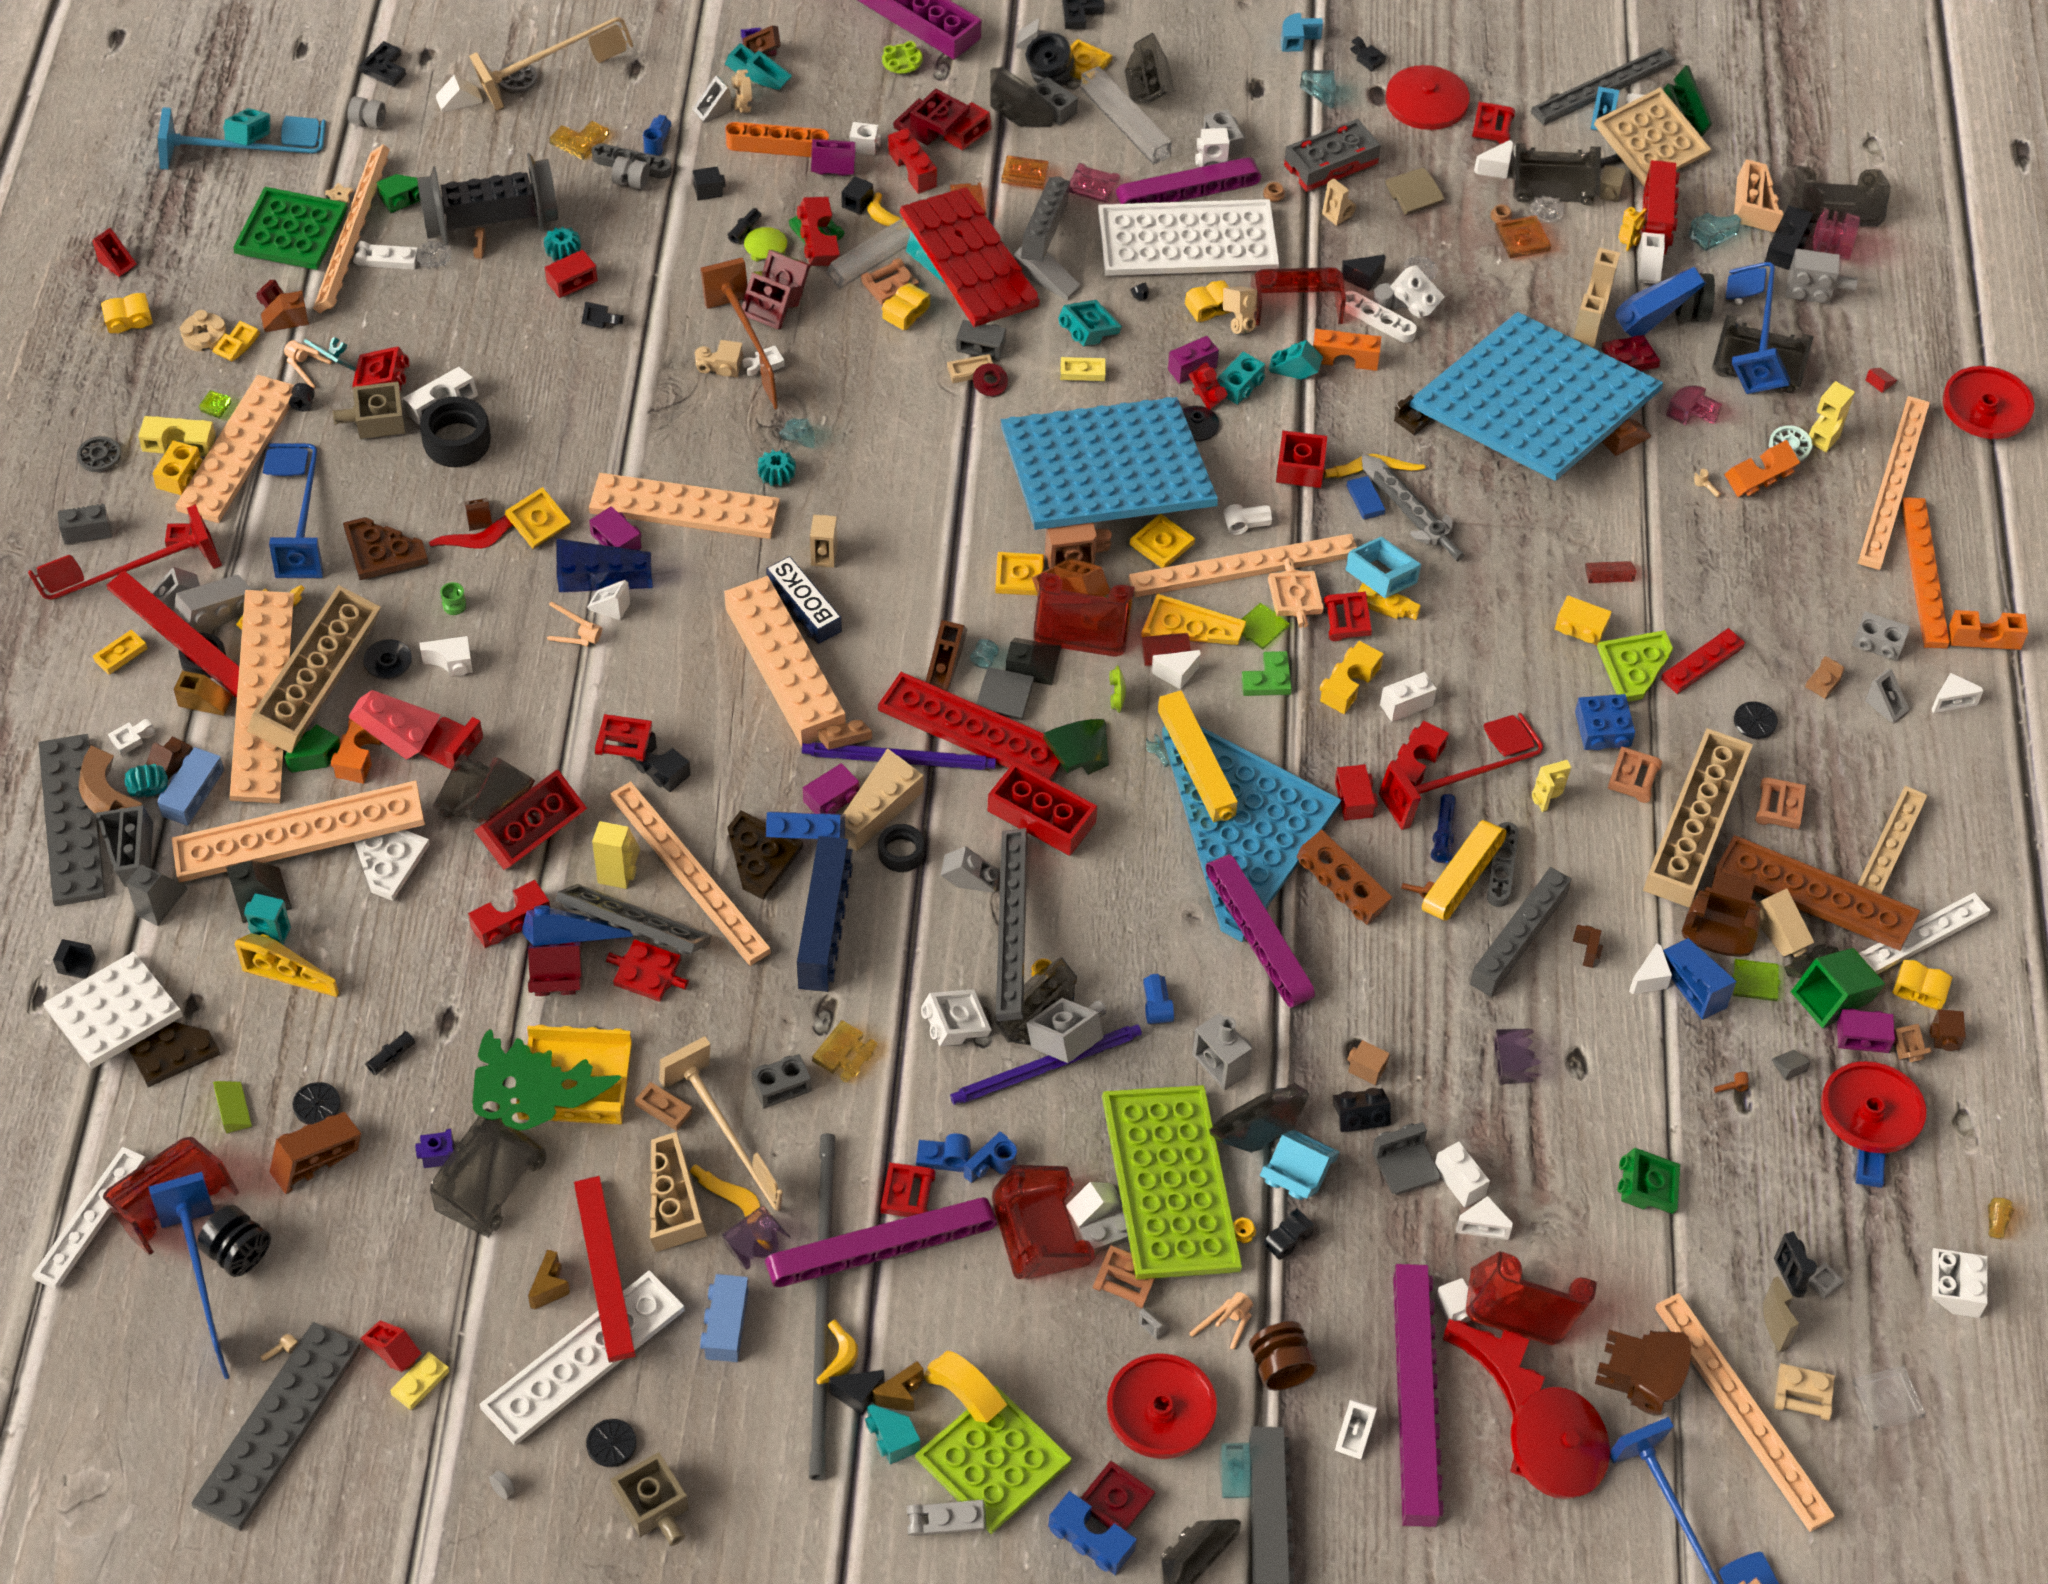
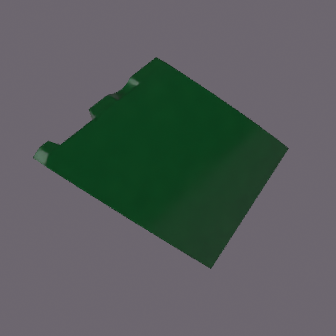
[1043,719,1109,775]

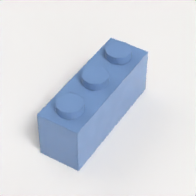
[158,747,224,826]
[700,1274,749,1362]

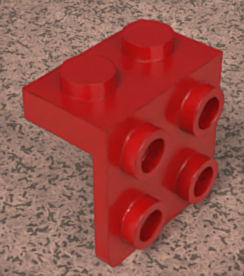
[418,717,483,772]

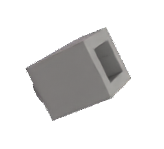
[941,846,1000,893]

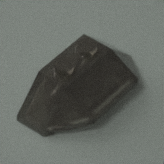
[1125,33,1174,103]
[990,67,1054,127]
[993,957,1077,1046]
[1209,1083,1309,1153]
[1160,1519,1241,1584]

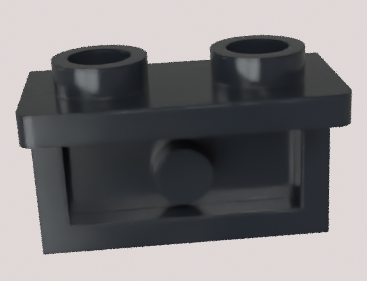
[1333,1088,1391,1132]

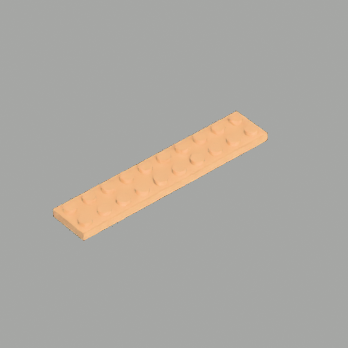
[230,590,294,803]
[172,781,425,883]

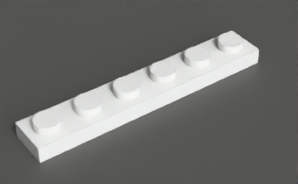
[1859,892,1990,974]
[32,1147,147,1290]

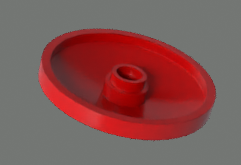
[1385,65,1470,130]
[1942,366,2034,439]
[1821,1061,1927,1153]
[1107,1353,1217,1459]
[1511,1387,1610,1499]

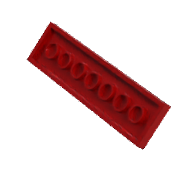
[878,672,1061,781]

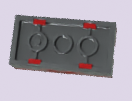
[1284,118,1381,192]

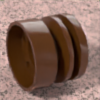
[1249,1321,1318,1391]

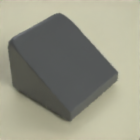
[1772,1049,1810,1080]

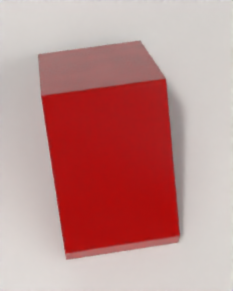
[92,227,137,277]

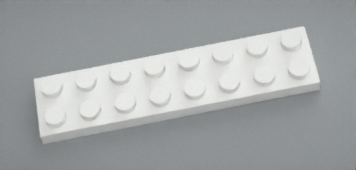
[479,1270,685,1446]

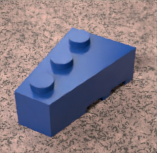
[1663,938,1737,1020]

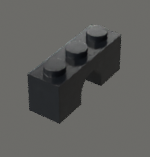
[1764,205,1814,270]
[618,731,691,792]

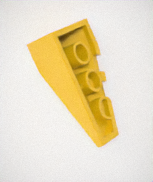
[235,933,339,997]

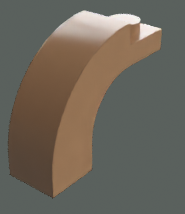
[79,745,142,813]

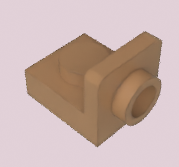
[1805,656,1845,699]

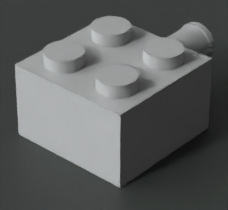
[1786,249,1858,304]
[1027,998,1106,1063]
[1192,1013,1252,1090]

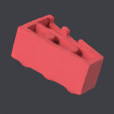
[348,690,441,760]

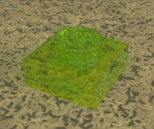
[199,390,231,418]

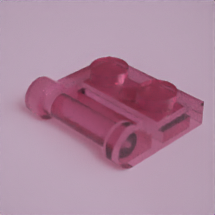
[1069,163,1120,203]

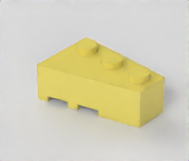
[592,821,640,889]

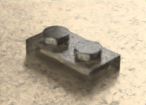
[1784,944,1839,978]

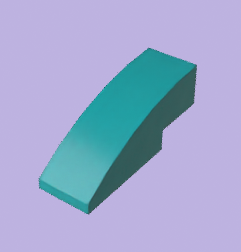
[725,43,792,90]

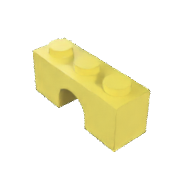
[1809,381,1855,453]
[138,416,216,457]

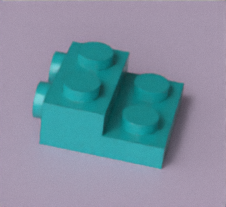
[1058,300,1122,346]

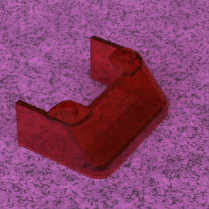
[1250,267,1346,326]
[103,1137,239,1256]

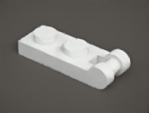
[353,241,418,269]

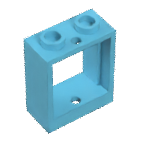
[1345,536,1421,598]

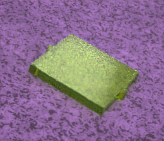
[1241,602,1290,650]
[1731,958,1781,1002]

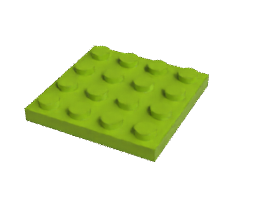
[915,1385,1072,1534]

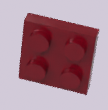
[1602,335,1660,371]
[1080,1460,1155,1532]

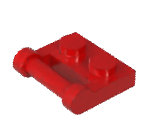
[1472,102,1515,144]
[1324,591,1372,641]
[595,714,653,762]
[881,1162,936,1217]

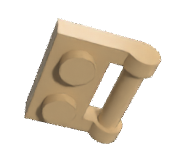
[1774,1364,1835,1421]

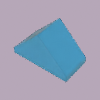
[1590,87,1620,130]

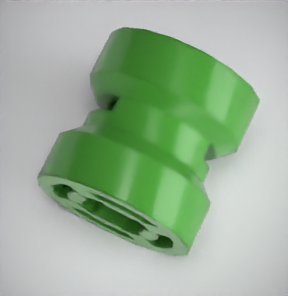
[440,582,466,615]

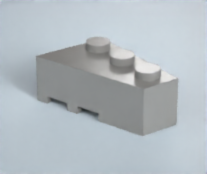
[174,574,252,633]

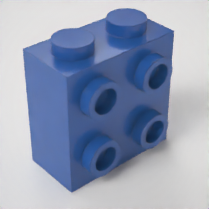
[1575,694,1635,750]

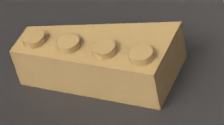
[843,748,924,851]
[650,1132,707,1252]

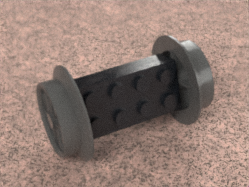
[417,153,558,245]

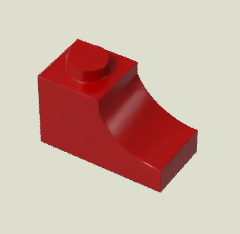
[360,1320,422,1372]

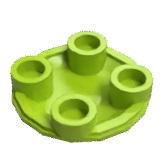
[882,41,923,74]
[744,227,787,261]
[1109,665,1126,713]

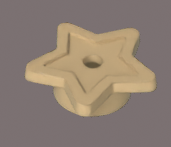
[325,183,353,203]

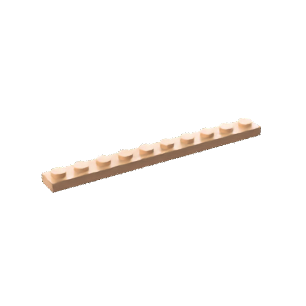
[313,144,390,314]
[1857,396,1930,570]
[1129,534,1357,598]
[610,782,771,966]
[1655,1293,1835,1532]

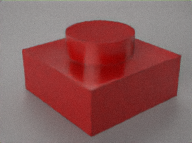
[165,523,192,547]

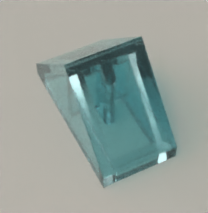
[1300,70,1336,108]
[1219,1443,1250,1498]

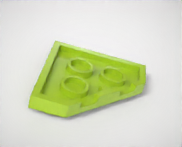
[1597,630,1673,702]

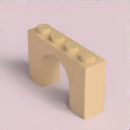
[1573,248,1620,349]

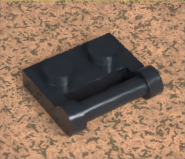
[1774,1231,1817,1298]

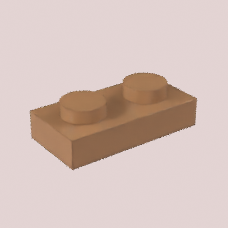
[818,720,872,750]
[635,1082,693,1131]

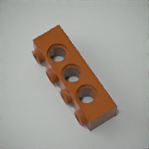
[1296,829,1392,925]

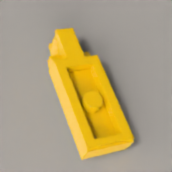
[1358,582,1421,620]

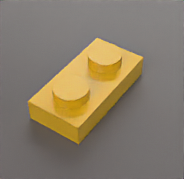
[93,629,148,675]

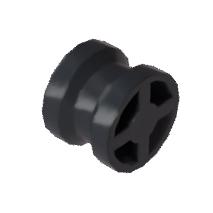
[289,383,315,412]

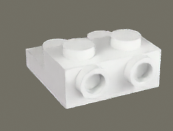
[921,989,991,1046]

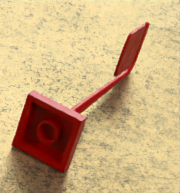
[28,504,222,600]
[1378,713,1543,830]

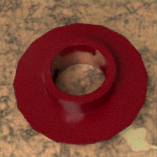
[973,363,1008,397]

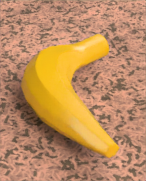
[868,192,910,230]
[816,1319,858,1384]

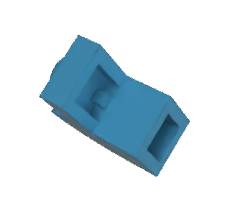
[1281,13,1323,52]

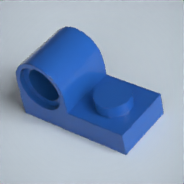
[964,1131,1017,1183]
[916,1133,971,1172]

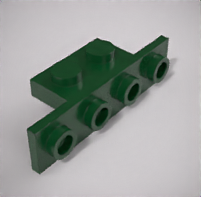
[1663,65,1713,137]

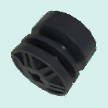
[197,1204,271,1277]

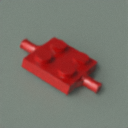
[606,939,689,1002]

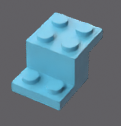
[1259,1129,1340,1200]

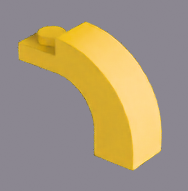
[924,1350,1007,1423]

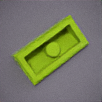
[213,1081,252,1134]

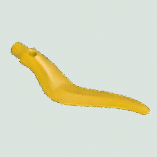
[1323,454,1426,478]
[690,1164,773,1251]

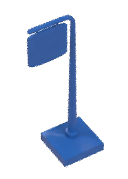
[1726,262,1790,394]
[263,443,324,578]
[149,1172,229,1379]
[1610,1417,1779,1584]

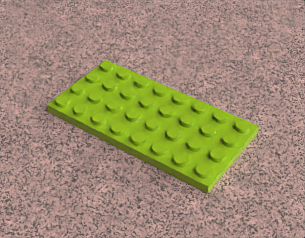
[1102,1085,1242,1280]

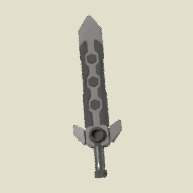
[1362,454,1465,562]

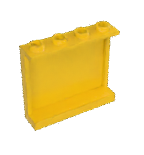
[516,1025,632,1125]

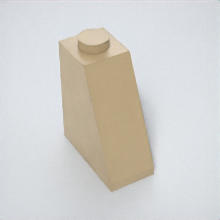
[1747,889,1814,957]

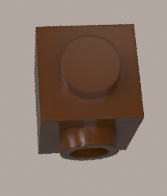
[1929,1009,1966,1051]

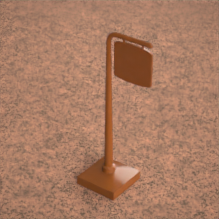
[700,257,778,410]

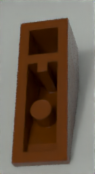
[925,620,968,692]

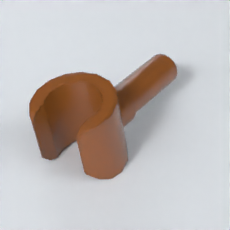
[1401,881,1435,899]
[1713,1072,1749,1093]

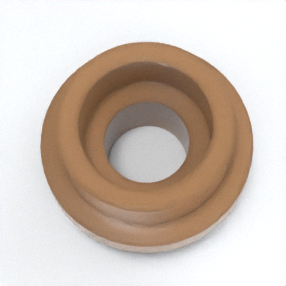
[1263,182,1285,202]
[1490,204,1512,224]

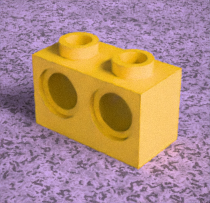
[152,440,202,495]

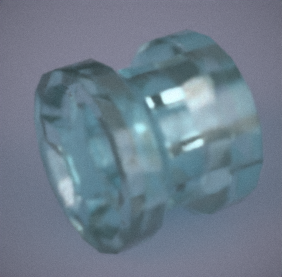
[970,639,999,669]

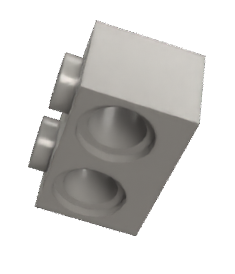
[1203,109,1246,156]
[1852,611,1910,661]

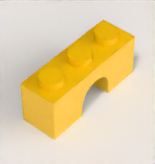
[1319,641,1384,714]

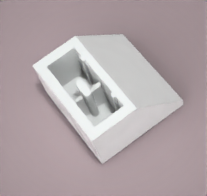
[1932,1248,1987,1318]

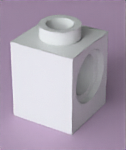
[850,122,882,155]

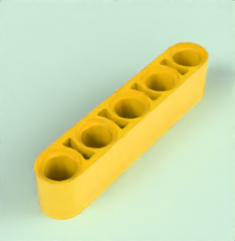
[1422,820,1506,921]

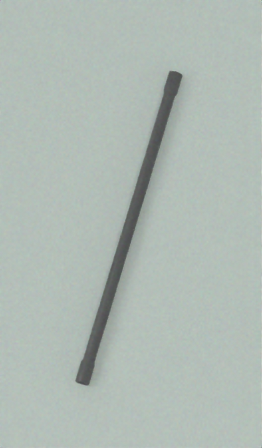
[809,1133,836,1481]

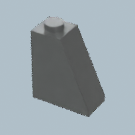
[126,865,187,926]

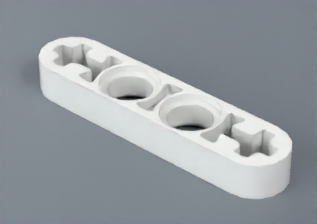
[1340,291,1416,343]

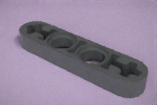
[591,143,672,179]
[1487,822,1519,907]

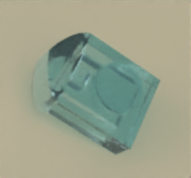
[779,418,815,448]

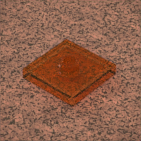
[1495,215,1552,259]

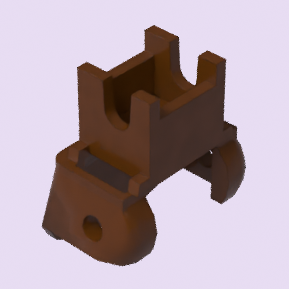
[1681,863,1760,957]
[1595,1330,1691,1416]

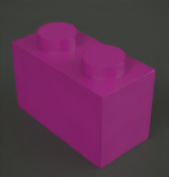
[811,139,855,176]
[1168,336,1219,384]
[589,506,642,562]
[802,763,860,814]
[1837,1009,1895,1053]

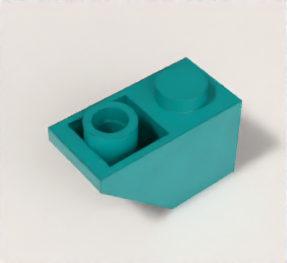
[1268,340,1323,380]
[865,1404,920,1464]

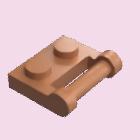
[861,258,919,306]
[1607,747,1662,803]
[1755,778,1806,829]
[1092,1245,1155,1309]

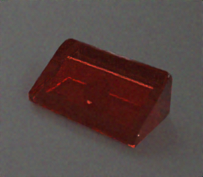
[1585,561,1637,583]
[1141,633,1191,666]

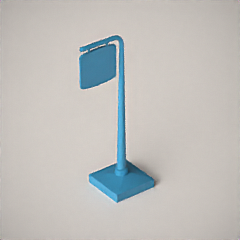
[158,107,326,170]

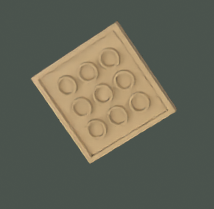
[1594,87,1711,186]

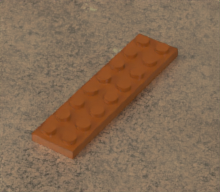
[1714,835,1920,951]

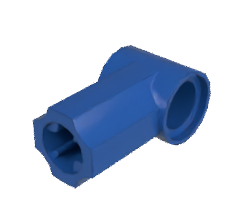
[643,115,672,156]
[1143,974,1174,1024]

